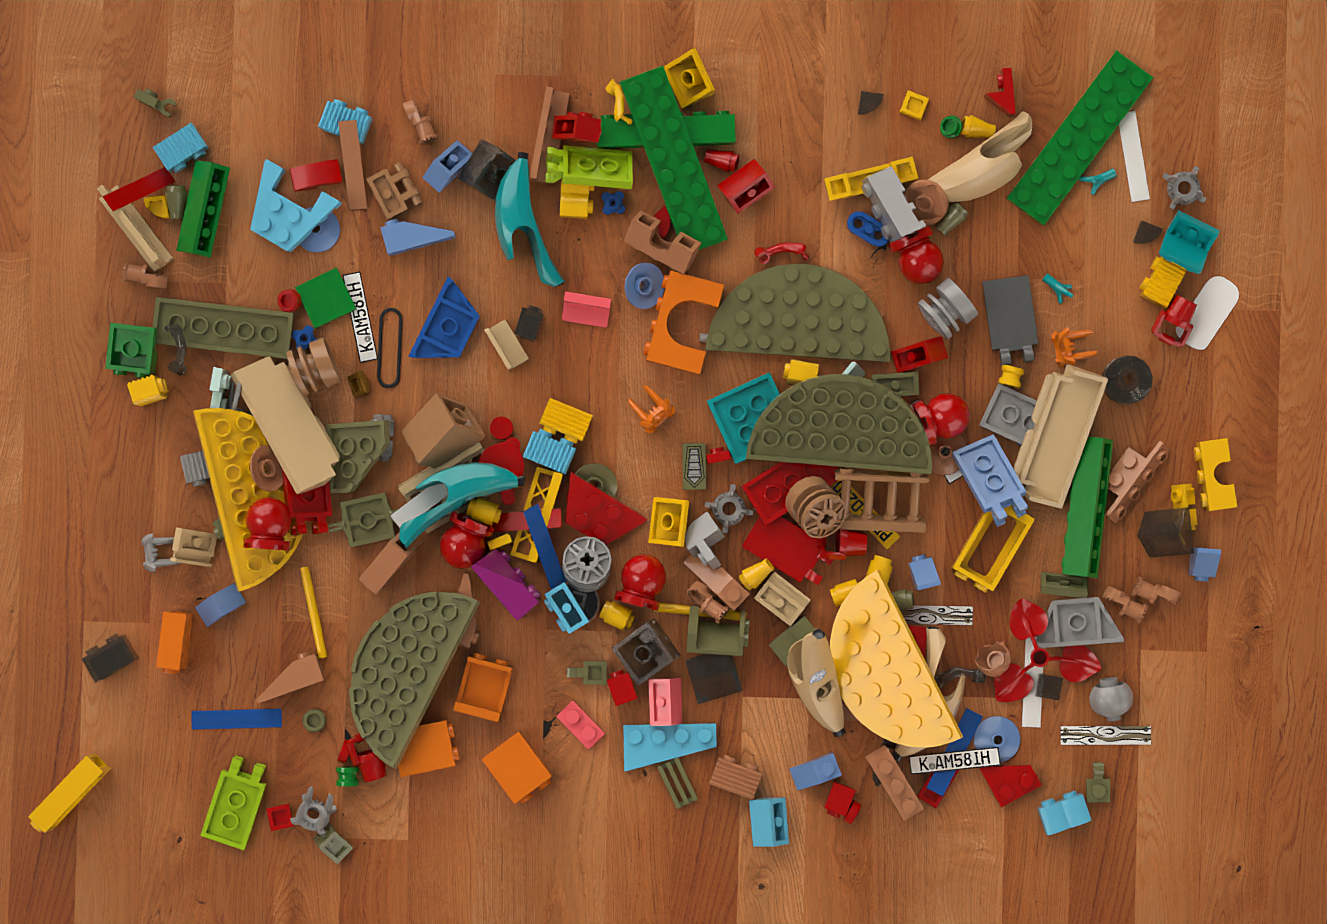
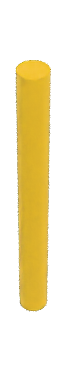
[300,566,328,659]
[654,603,747,621]

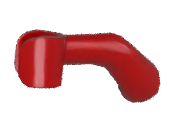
[754,242,809,264]

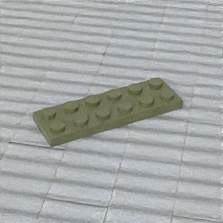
[152,297,295,359]

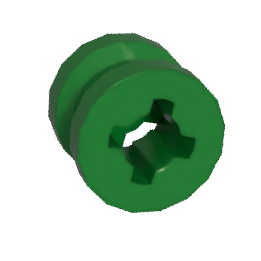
[336,766,359,787]

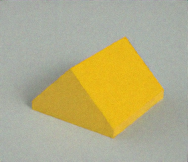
[664,48,715,109]
[648,497,689,547]

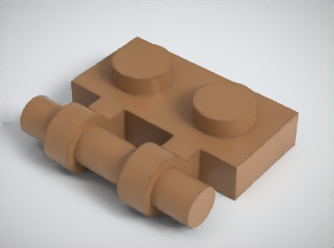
[366,162,423,220]

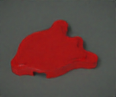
[478,437,524,505]

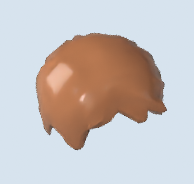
[975,641,1011,677]

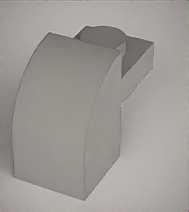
[685,512,725,570]

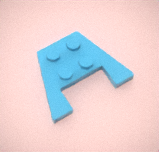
[250,159,342,253]

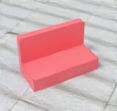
[562,291,611,328]
[649,678,683,726]

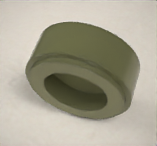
[302,709,326,732]

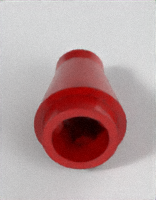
[704,149,740,173]

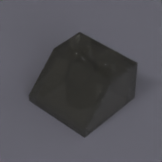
[457,139,516,202]
[612,618,681,686]
[685,654,742,704]

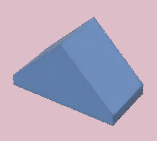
[195,583,247,627]

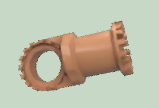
[403,99,439,145]
[121,261,168,289]
[1131,576,1181,605]
[686,581,730,624]
[1102,586,1148,624]

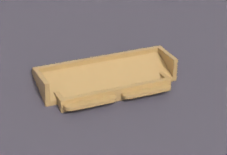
[231,356,340,494]
[1013,364,1108,509]

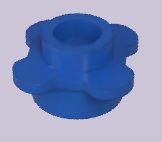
[601,191,625,215]
[292,325,317,350]

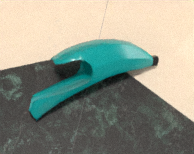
[495,152,565,287]
[399,462,526,548]

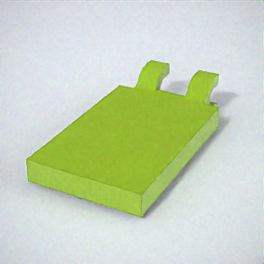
[545,145,633,189]
[200,755,267,850]

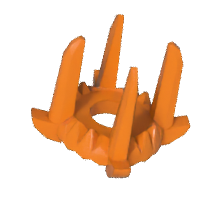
[1051,327,1097,368]
[628,385,675,433]

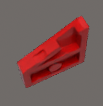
[979,764,1042,808]

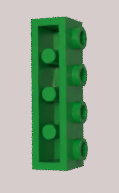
[176,161,230,258]

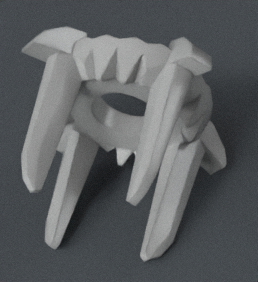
[1163,166,1206,210]
[704,484,754,533]
[142,533,180,572]
[290,786,337,835]

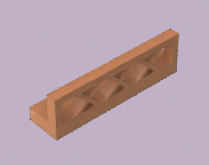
[529,86,570,185]

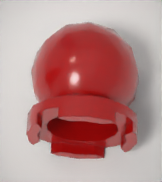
[889,226,944,284]
[912,393,970,445]
[243,497,292,551]
[440,511,495,569]
[614,554,666,611]

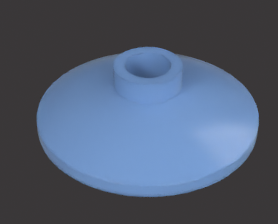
[300,207,340,252]
[625,263,664,309]
[974,716,1020,762]

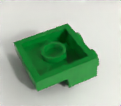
[105,323,158,378]

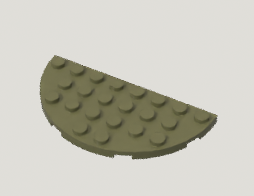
[705,264,890,362]
[746,374,932,474]
[349,592,480,769]

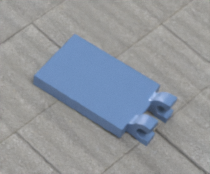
[952,434,1028,527]

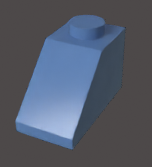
[422,140,474,193]
[1188,548,1221,581]
[908,554,941,590]
[789,752,842,790]

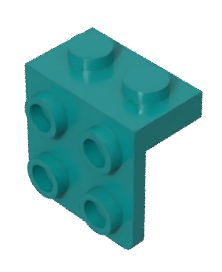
[1159,210,1220,274]

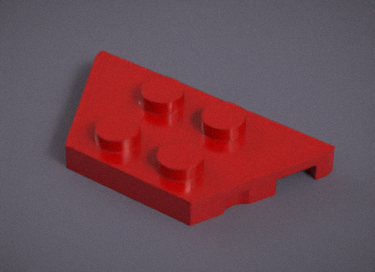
[565,472,647,545]

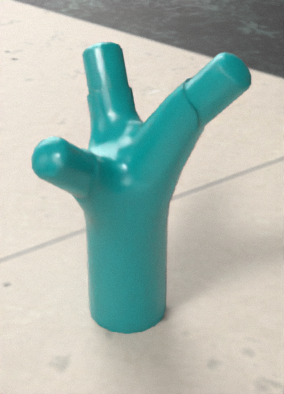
[1078,168,1117,195]
[1042,273,1073,304]

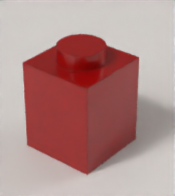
[607,669,638,706]
[823,781,856,818]

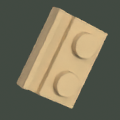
[170,527,217,567]
[754,572,811,627]

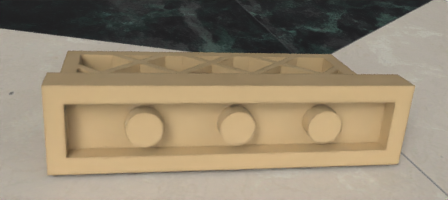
[97,185,174,272]
[398,441,494,534]

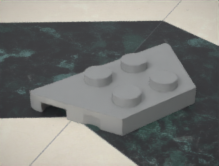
[1036,597,1124,648]

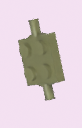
[328,492,400,548]

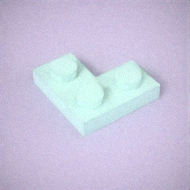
[210,367,232,409]

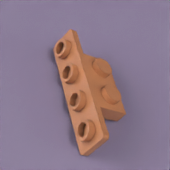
[1106,441,1170,523]

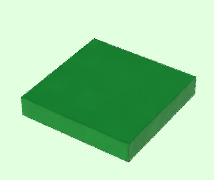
[295,267,357,329]

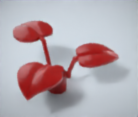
[994,598,1101,702]

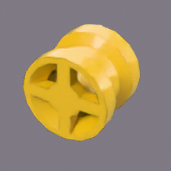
[998,365,1025,388]

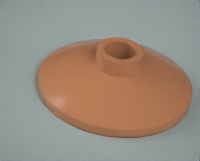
[930,435,967,475]
[250,445,283,492]

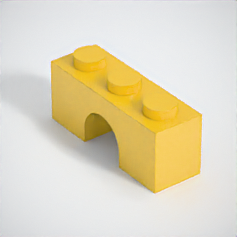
[1194,438,1237,511]

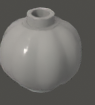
[1089,677,1133,721]

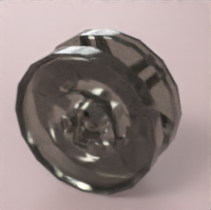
[1102,356,1153,404]

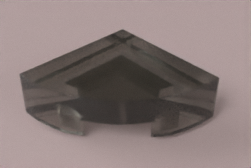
[858,91,884,115]
[1132,220,1163,244]

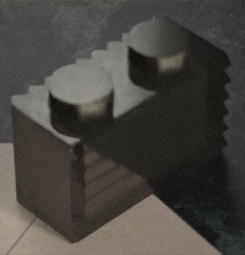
[515,305,546,343]

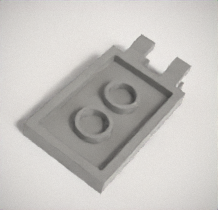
[979,383,1037,445]

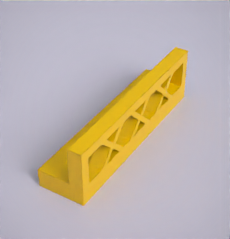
[510,467,564,563]

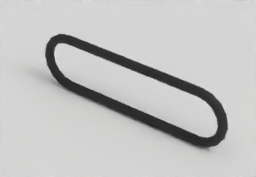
[377,308,402,388]

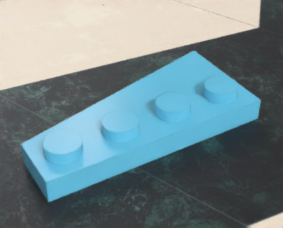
[623,723,717,772]

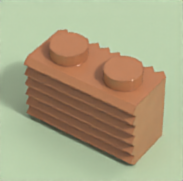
[709,754,762,800]

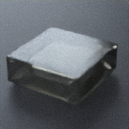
[1035,673,1063,701]

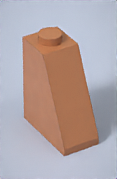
[359,532,423,594]

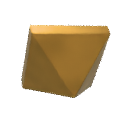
[347,370,371,398]

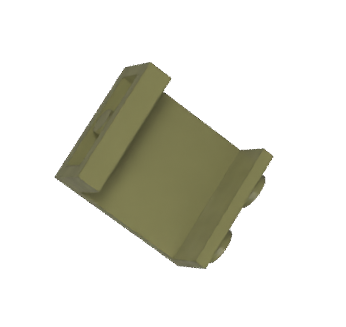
[686,606,750,656]

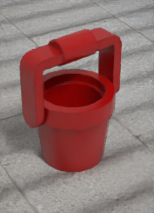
[1151,295,1197,347]
[817,529,867,560]
[347,733,387,782]

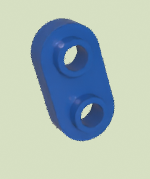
[847,211,889,247]

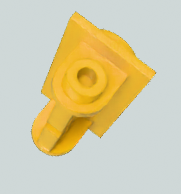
[1171,484,1198,531]

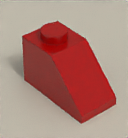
[891,336,948,373]

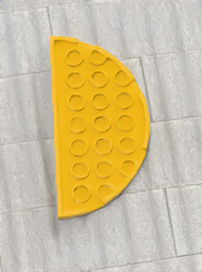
[193,408,306,592]
[830,570,963,747]

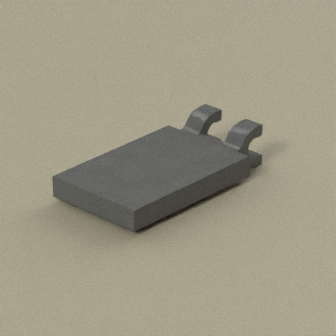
[982,275,1038,366]

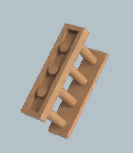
[835,467,929,533]

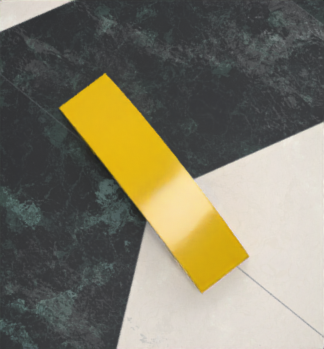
[824,156,919,201]

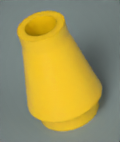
[961,115,996,138]
[739,559,774,590]

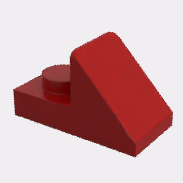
[984,67,1016,117]

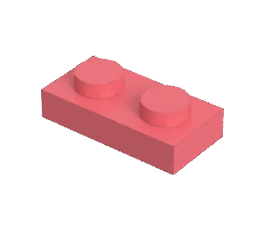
[556,700,605,750]

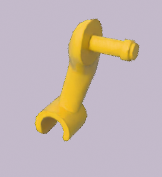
[605,78,633,125]

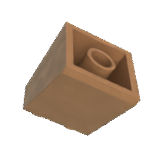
[401,393,485,469]

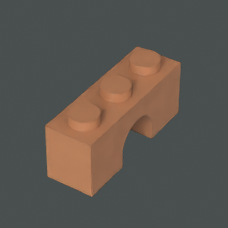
[623,210,701,274]
[865,745,924,821]

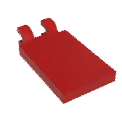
[282,469,332,535]
[741,516,834,585]

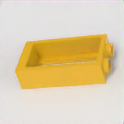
[951,505,1035,593]
[28,753,111,833]

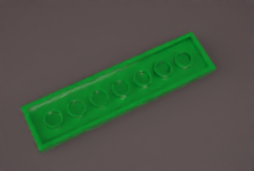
[1006,50,1154,226]
[620,65,728,250]

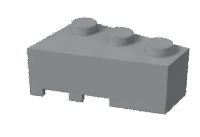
[862,166,926,243]

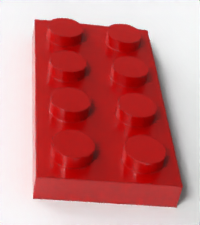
[740,462,839,526]

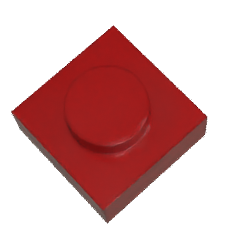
[706,447,730,464]
[266,803,295,831]

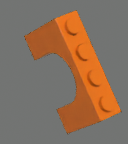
[643,270,724,375]

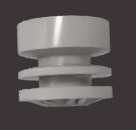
[917,278,978,340]
[563,536,612,592]

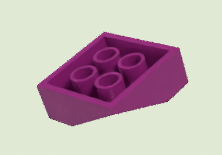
[471,549,541,621]

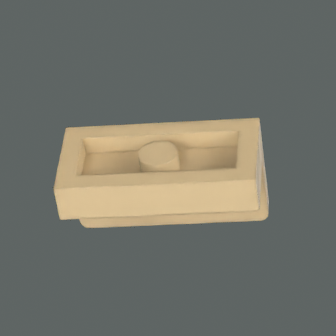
[485,320,529,371]

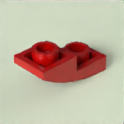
[289,159,342,192]

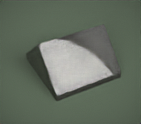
[1137,507,1194,558]

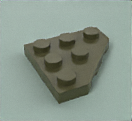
[326,420,390,494]

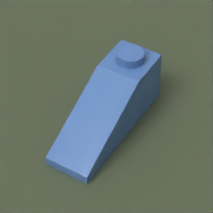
[380,219,456,256]

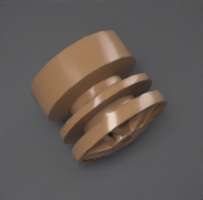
[286,337,341,396]
[785,476,847,539]

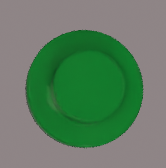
[940,115,963,139]

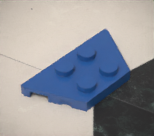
[409,277,480,358]

